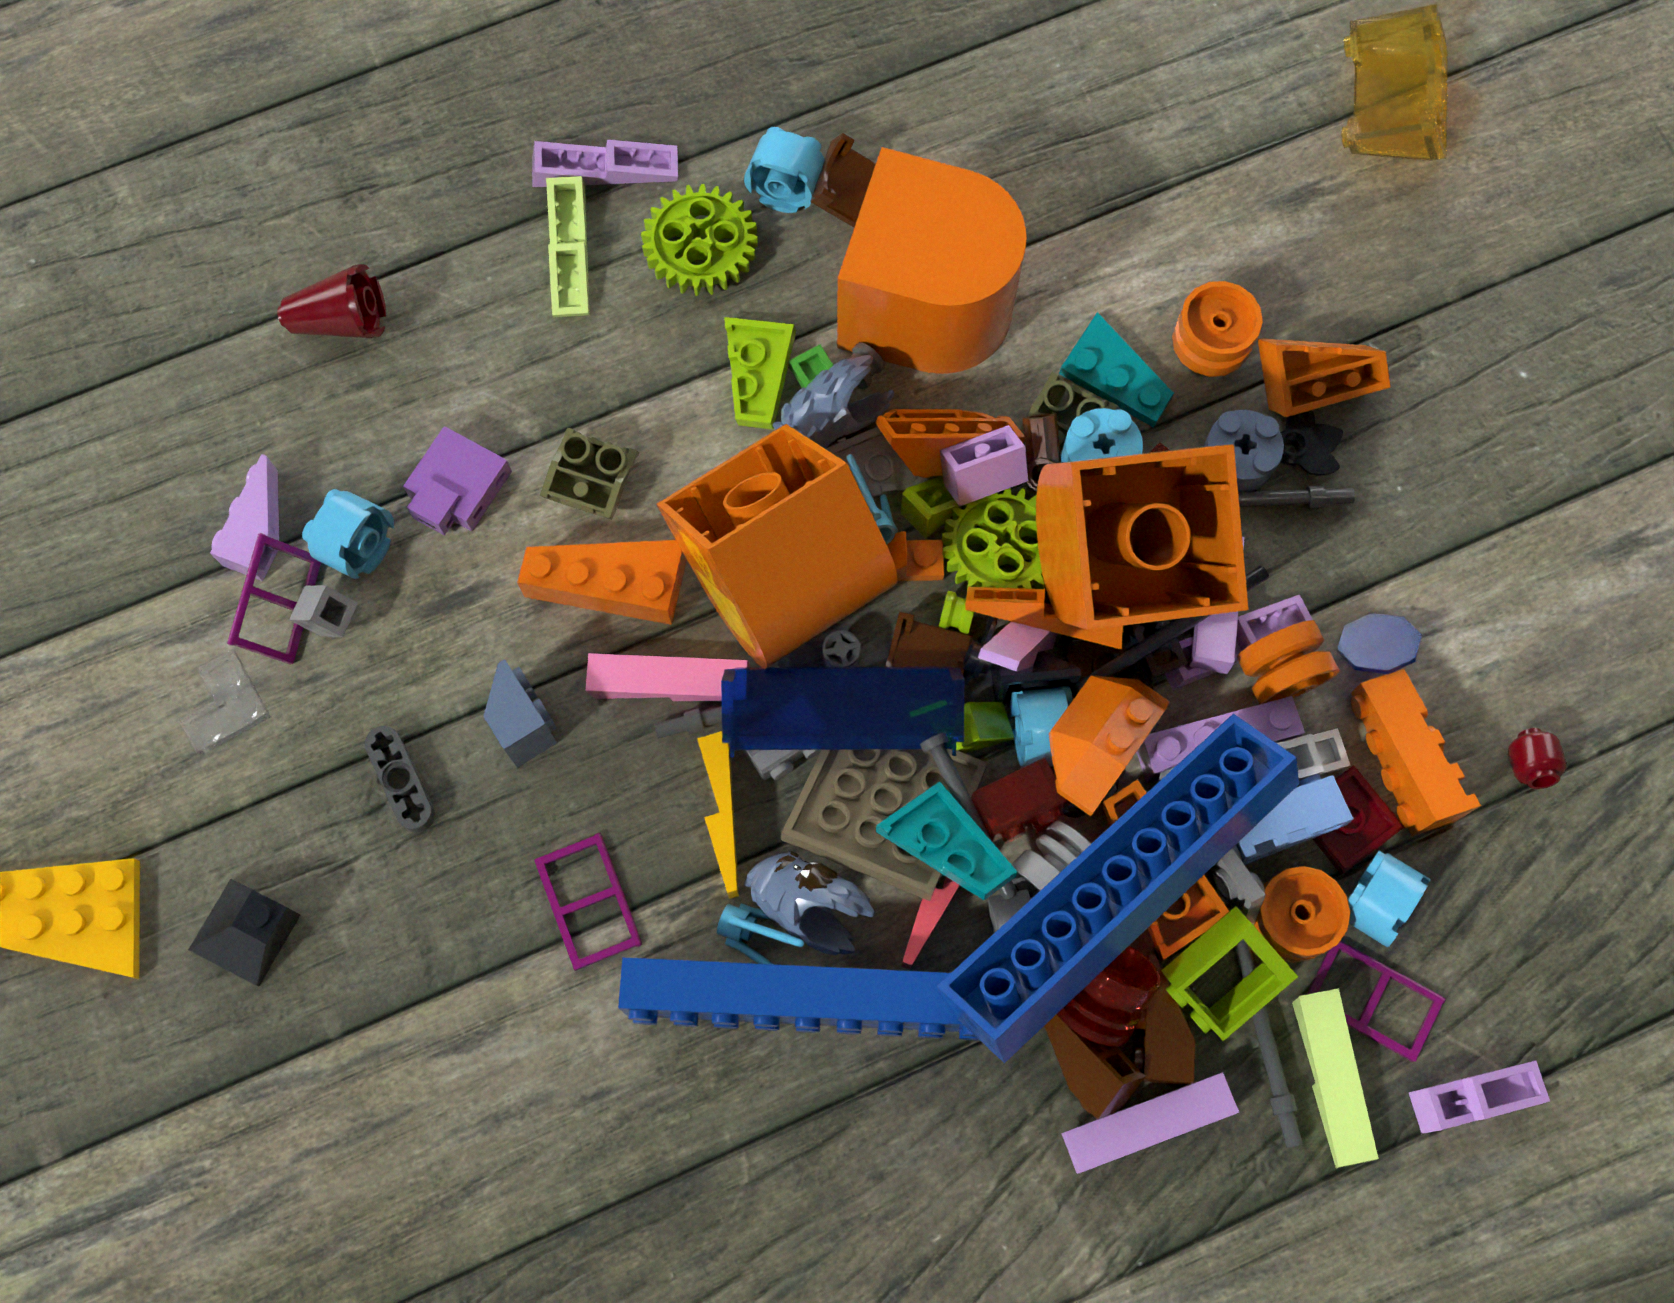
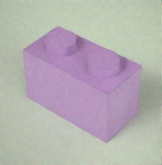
[940,425,1028,506]

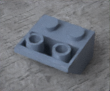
[483,659,557,768]

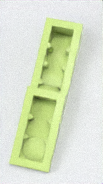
[546,176,589,317]
[1292,988,1379,1168]

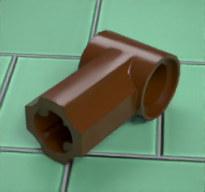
[1022,413,1061,491]

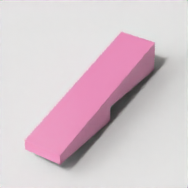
[585,653,750,701]

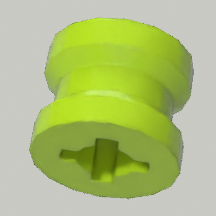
[939,590,974,634]

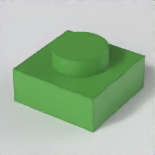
[789,344,833,388]

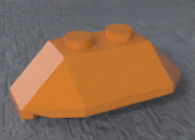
[876,409,1025,478]
[1049,676,1170,816]

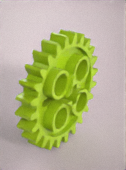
[641,184,758,296]
[942,488,1045,593]

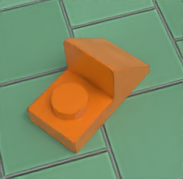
[887,531,944,581]

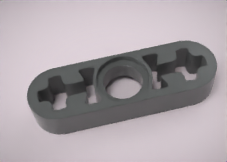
[365,726,435,833]

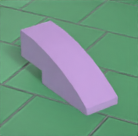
[1409,1061,1550,1134]

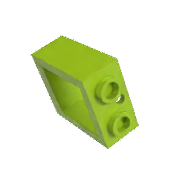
[1161,906,1298,1041]

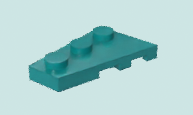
[1059,312,1174,428]
[876,781,1017,900]

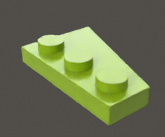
[724,317,796,430]

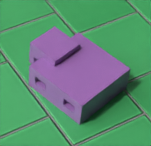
[403,426,512,536]

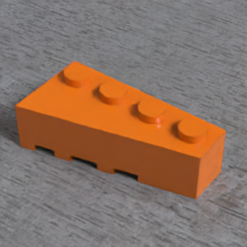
[517,540,687,625]
[1351,669,1481,836]
[1102,779,1230,962]

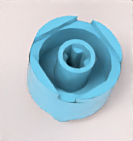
[744,127,825,213]
[1061,408,1143,463]
[302,489,394,579]
[1011,686,1072,769]
[1347,851,1431,948]

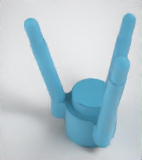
[846,454,898,545]
[717,903,804,964]

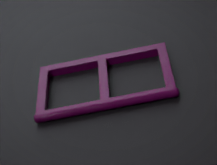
[227,533,321,665]
[534,833,642,971]
[1306,941,1446,1062]

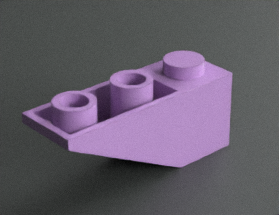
[210,454,279,581]

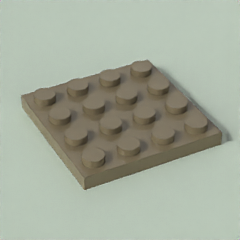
[781,705,988,901]

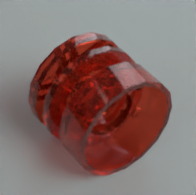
[1057,946,1161,1046]

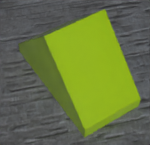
[901,476,962,539]
[929,702,1014,753]

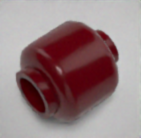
[1508,728,1567,789]

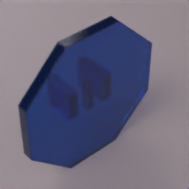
[1337,613,1422,674]

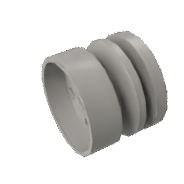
[1012,821,1092,899]

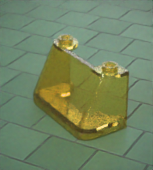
[1341,4,1448,161]

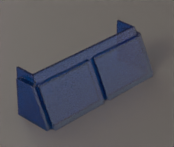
[721,666,964,757]

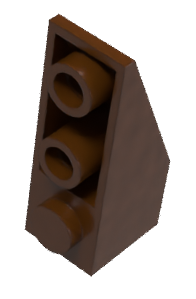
[1131,954,1195,1086]

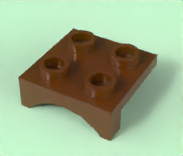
[810,133,876,228]
[880,611,973,709]

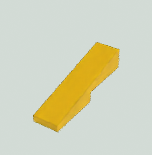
[697,730,739,899]

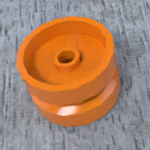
[1172,281,1263,377]
[1237,620,1340,705]
[1254,866,1350,963]

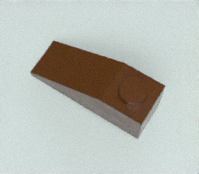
[1045,1000,1146,1120]

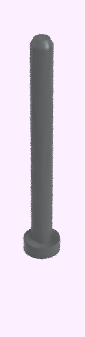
[920,732,1016,900]

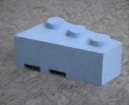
[1236,774,1353,865]

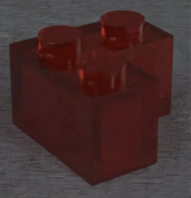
[971,757,1067,843]

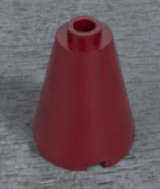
[277,264,386,338]

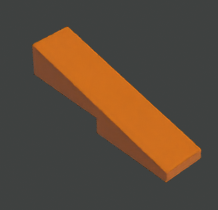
[965,587,1123,649]

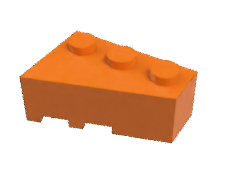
[1257,338,1391,417]

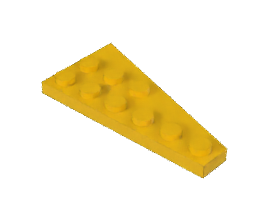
[0,858,140,979]

